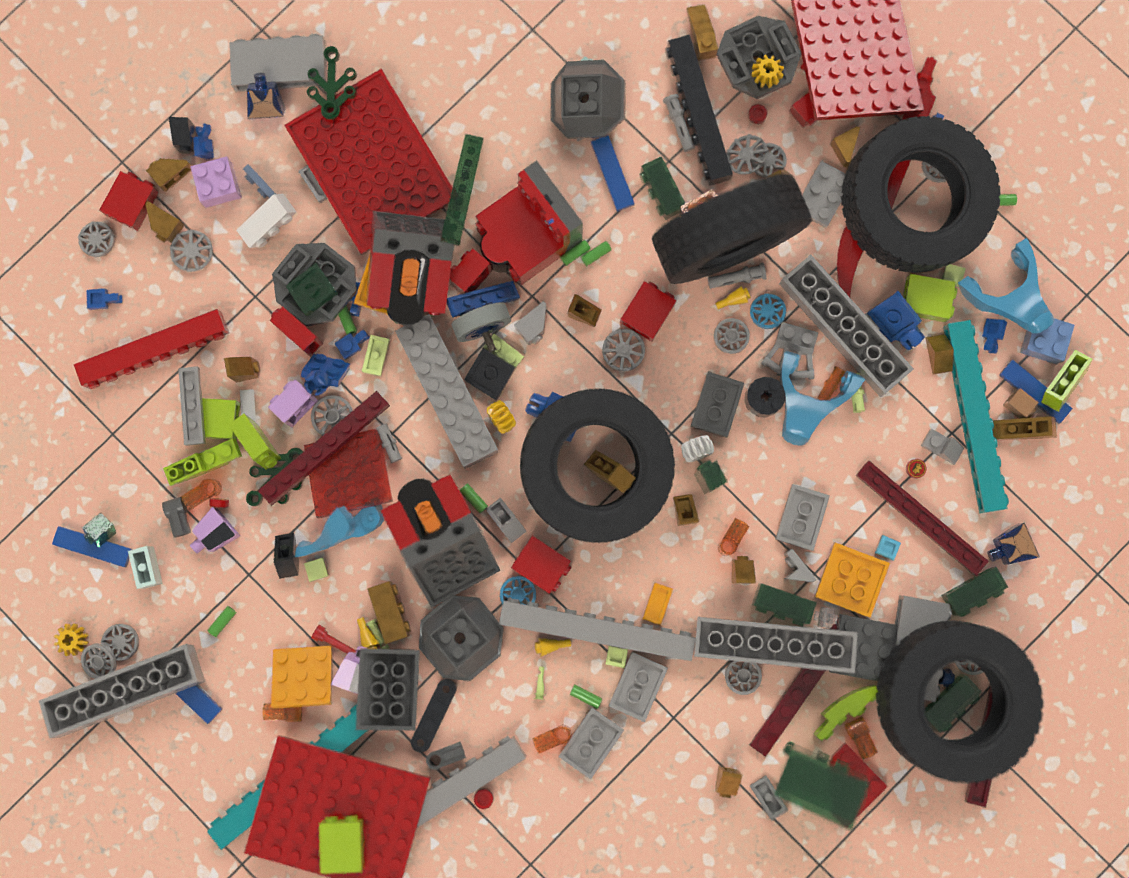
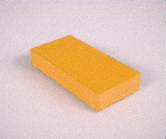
[642,582,673,626]

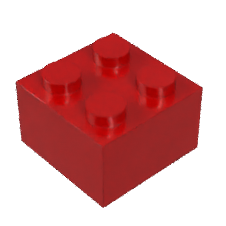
[449,248,492,294]

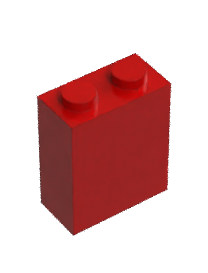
[99,171,159,232]
[620,281,677,342]
[269,306,323,357]
[511,535,572,594]

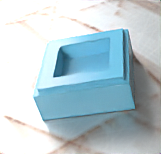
[875,535,901,561]

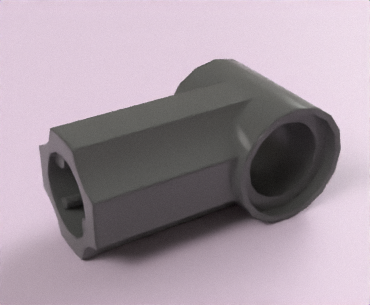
[162,496,191,538]
[426,741,466,770]

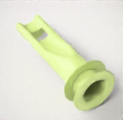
[366,619,390,649]
[533,666,546,700]

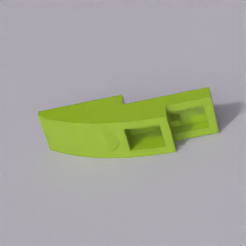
[163,438,242,486]
[813,685,878,741]

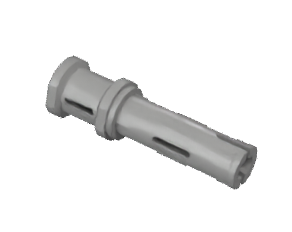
[663,94,694,152]
[707,263,766,289]

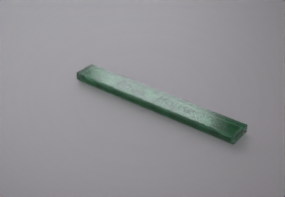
[440,134,484,246]

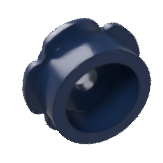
[938,668,955,687]

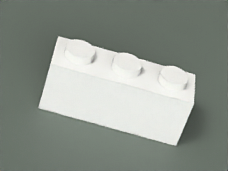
[236,194,296,248]

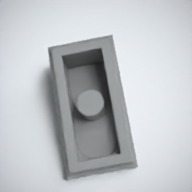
[750,776,788,821]

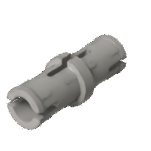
[376,423,402,463]

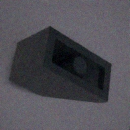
[169,117,197,154]
[273,533,299,579]

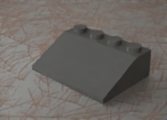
[356,649,420,731]

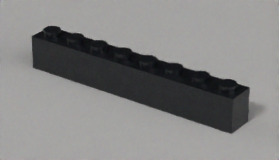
[665,34,733,186]

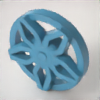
[750,294,786,329]
[500,576,536,605]

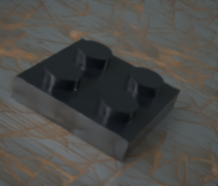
[464,347,517,400]

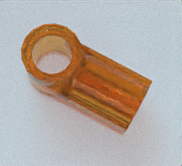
[181,479,222,510]
[718,518,750,556]
[262,702,302,722]
[844,716,878,759]
[532,724,572,754]

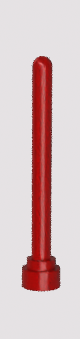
[311,625,356,654]

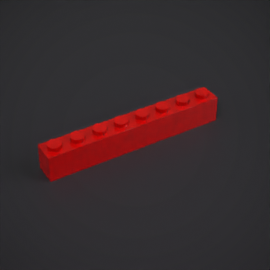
[73,309,229,389]

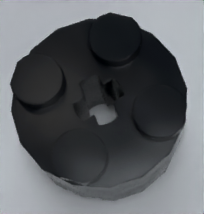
[744,377,785,418]

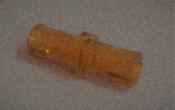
[817,366,846,400]

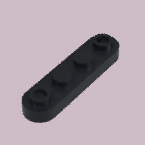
[411,679,457,753]

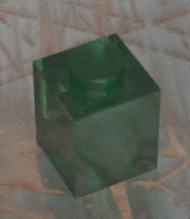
[82,513,117,548]

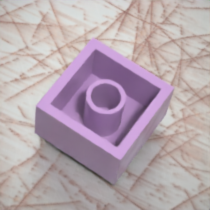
[190,156,242,208]
[268,380,319,427]

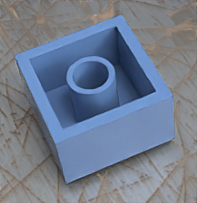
[1020,318,1075,365]

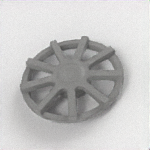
[727,134,768,175]
[170,230,213,272]
[602,329,645,371]
[311,395,353,436]

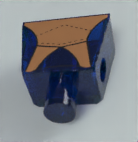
[247,73,286,119]
[987,523,1040,565]

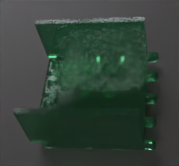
[774,742,870,831]

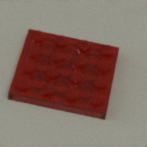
[304,429,393,519]

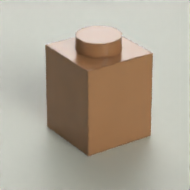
[1003,388,1039,419]

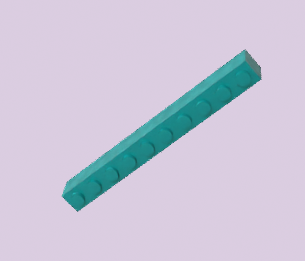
[943,320,1009,514]
[207,704,368,850]

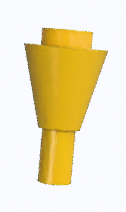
[715,285,751,309]
[357,617,380,649]
[534,638,571,657]

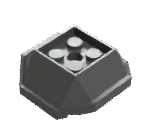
[716,15,802,99]
[551,60,626,139]
[272,243,357,326]
[419,596,504,681]

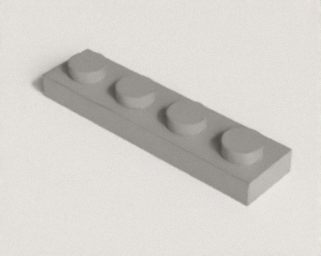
[178,366,206,446]

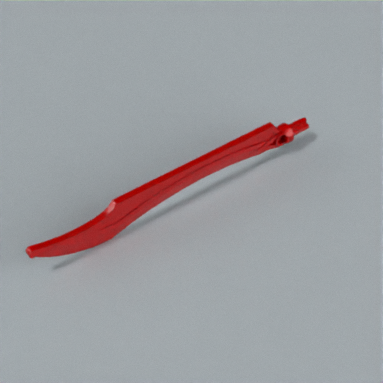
[837,57,937,297]

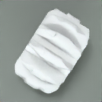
[681,435,714,462]

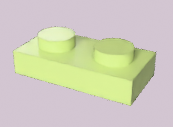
[484,334,524,367]
[362,335,390,377]

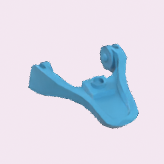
[958,238,1054,334]
[780,351,866,446]
[295,498,384,557]

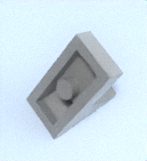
[921,429,964,465]
[784,549,817,582]

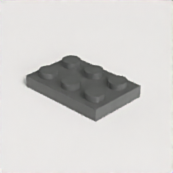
[690,372,744,438]

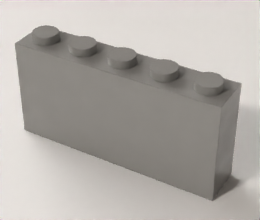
[229,34,328,92]
[894,596,952,702]

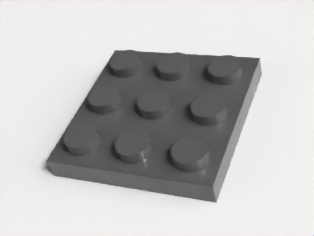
[829,614,898,681]

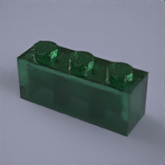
[639,156,687,220]
[694,460,728,494]
[941,567,1008,617]
[752,583,817,627]
[924,674,982,733]

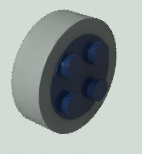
[451,302,511,352]

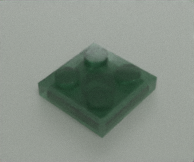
[286,263,338,317]

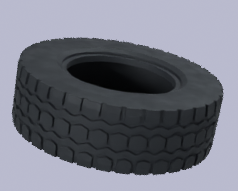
[841,116,1001,273]
[652,174,812,284]
[520,388,675,543]
[876,621,1044,783]

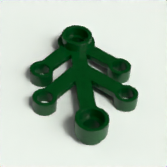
[307,46,357,120]
[246,448,303,506]

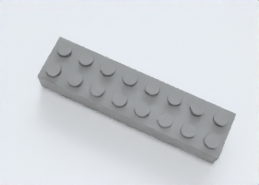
[779,255,914,397]
[395,314,499,469]
[694,617,858,673]
[39,644,205,738]

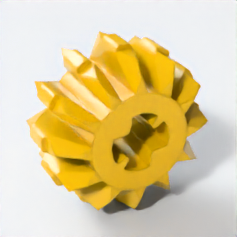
[751,54,784,88]
[487,400,516,434]
[53,623,88,656]

